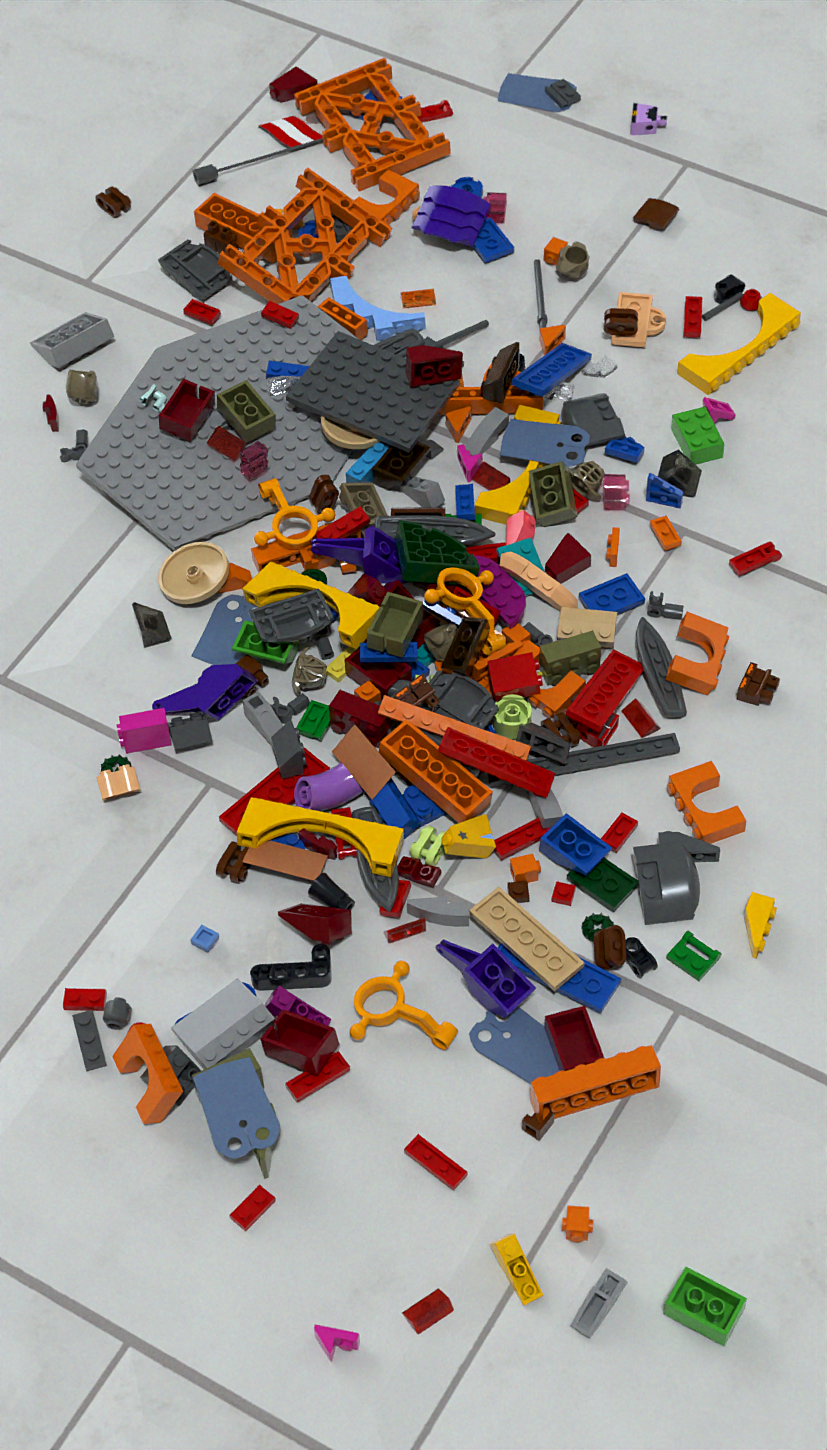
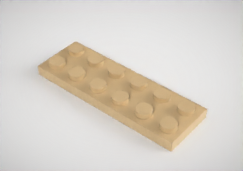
[469,887,584,991]

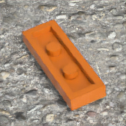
[472,640,523,681]

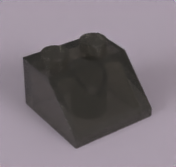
[658,449,702,498]

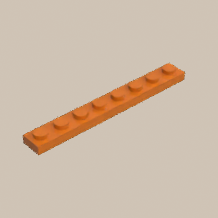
[378,695,531,760]

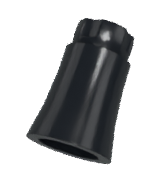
[308,873,355,910]

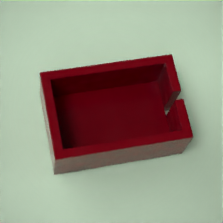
[159,379,215,441]
[344,641,412,700]
[329,690,392,748]
[545,1005,604,1071]
[260,1009,340,1075]

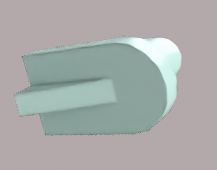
[139,384,167,412]

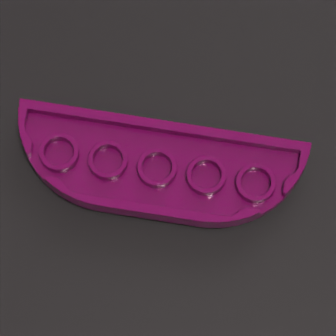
[474,555,526,629]

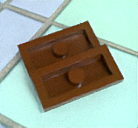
[633,198,679,229]

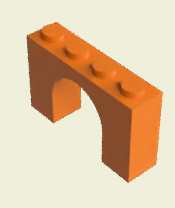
[354,169,420,225]
[665,612,729,696]
[513,640,586,719]
[667,761,747,844]
[112,1024,183,1124]

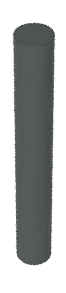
[702,292,743,321]

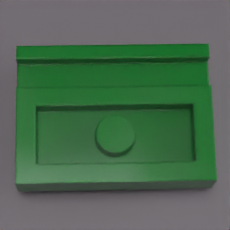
[297,700,331,741]

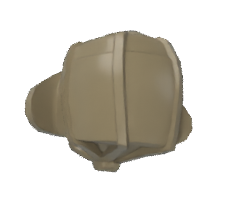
[556,241,590,279]
[66,370,97,404]
[568,461,605,501]
[424,623,457,661]
[292,647,327,694]

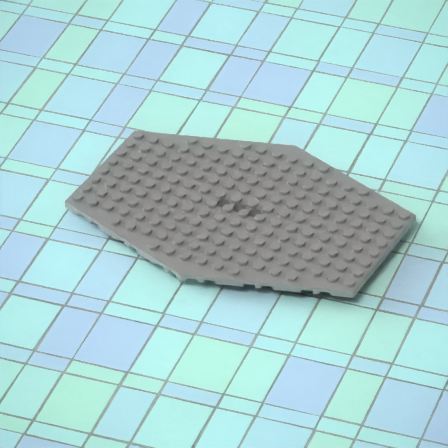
[76,295,358,551]

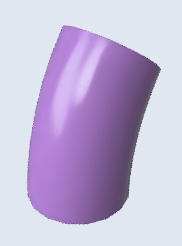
[294,762,363,811]

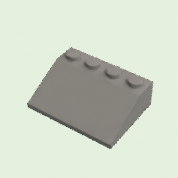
[30,312,115,368]
[171,978,275,1070]

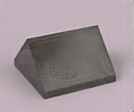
[132,602,172,648]

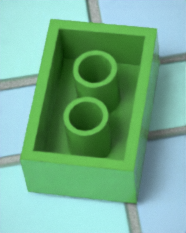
[671,407,724,466]
[664,1267,747,1346]

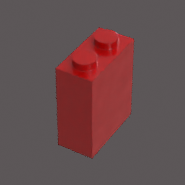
[488,652,543,702]

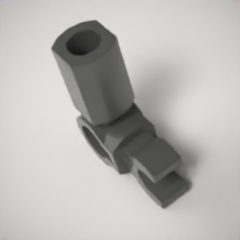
[60,429,88,462]
[647,591,684,619]
[523,622,553,648]
[299,627,334,659]
[270,693,310,724]

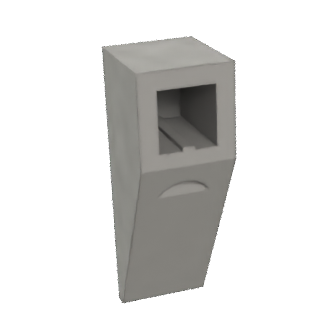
[395,475,445,507]
[242,692,283,745]

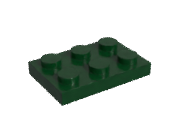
[567,858,639,912]

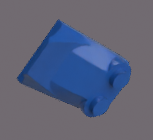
[402,786,448,827]

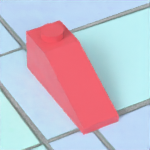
[506,510,536,545]

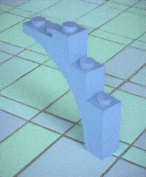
[330,276,426,341]

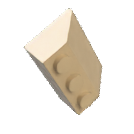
[557,607,617,649]

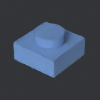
[190,925,219,952]

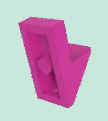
[702,397,736,424]
[457,444,483,483]
[314,1324,360,1362]

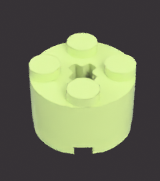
[493,694,532,739]

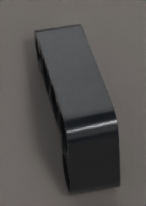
[250,943,332,991]

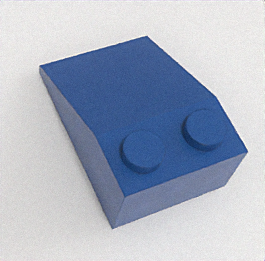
[539,813,612,875]

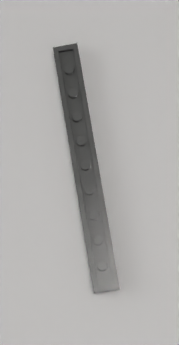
[487,733,680,787]

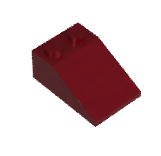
[405,345,463,387]
[278,903,352,945]

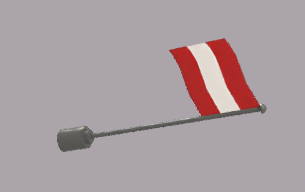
[193,116,323,185]

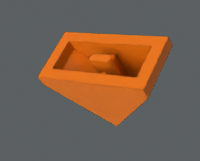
[539,325,566,355]
[445,406,472,443]
[217,563,252,594]

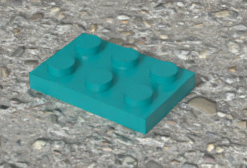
[496,538,544,597]

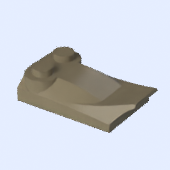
[339,482,388,538]

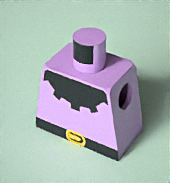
[631,103,667,135]

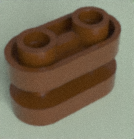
[95,186,131,218]
[604,308,638,336]
[309,475,339,515]
[541,712,581,747]
[216,841,252,883]
[594,925,626,970]

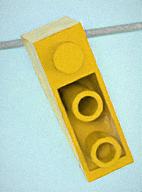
[744,892,777,959]
[490,1234,544,1305]

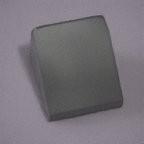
[420,439,444,460]

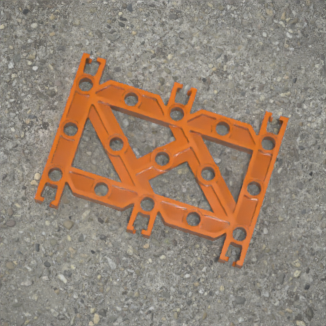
[294,57,451,192]
[217,167,392,304]

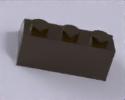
[481,342,520,404]
[372,442,431,489]
[441,617,490,677]

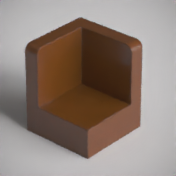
[522,1111,554,1141]

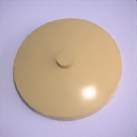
[321,416,382,449]
[158,542,230,604]

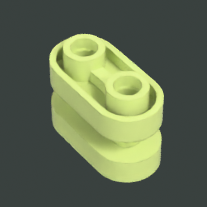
[409,825,445,866]

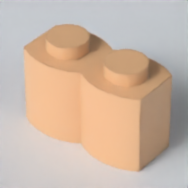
[96,764,141,801]

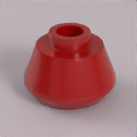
[740,289,762,311]

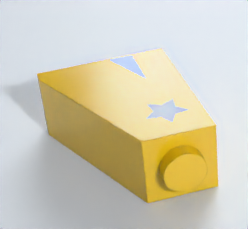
[441,814,496,859]

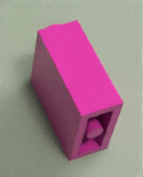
[116,708,171,754]

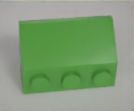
[232,620,299,664]

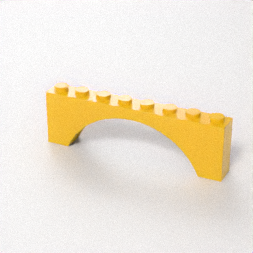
[677,293,801,395]
[475,405,562,525]
[242,561,380,649]
[237,797,404,877]

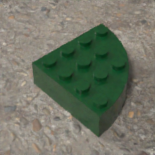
[395,520,480,586]

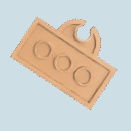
[611,292,666,348]

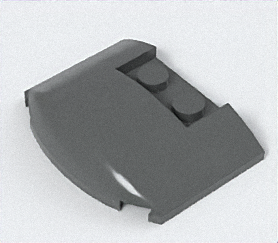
[158,239,233,300]
[561,393,625,446]
[248,589,334,643]
[423,671,499,730]
[633,841,700,925]

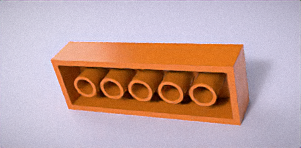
[194,193,292,263]
[379,719,493,823]
[531,1045,661,1122]

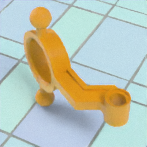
[254,478,335,550]
[424,567,506,655]
[349,961,458,1050]

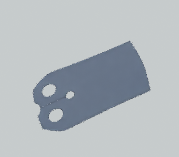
[497,73,577,112]
[500,419,590,467]
[191,594,258,665]
[469,1007,560,1084]
[193,1057,280,1159]

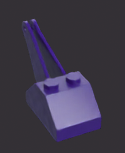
[311,525,407,584]
[152,664,258,721]
[435,939,536,1018]

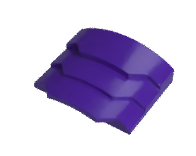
[412,185,490,247]

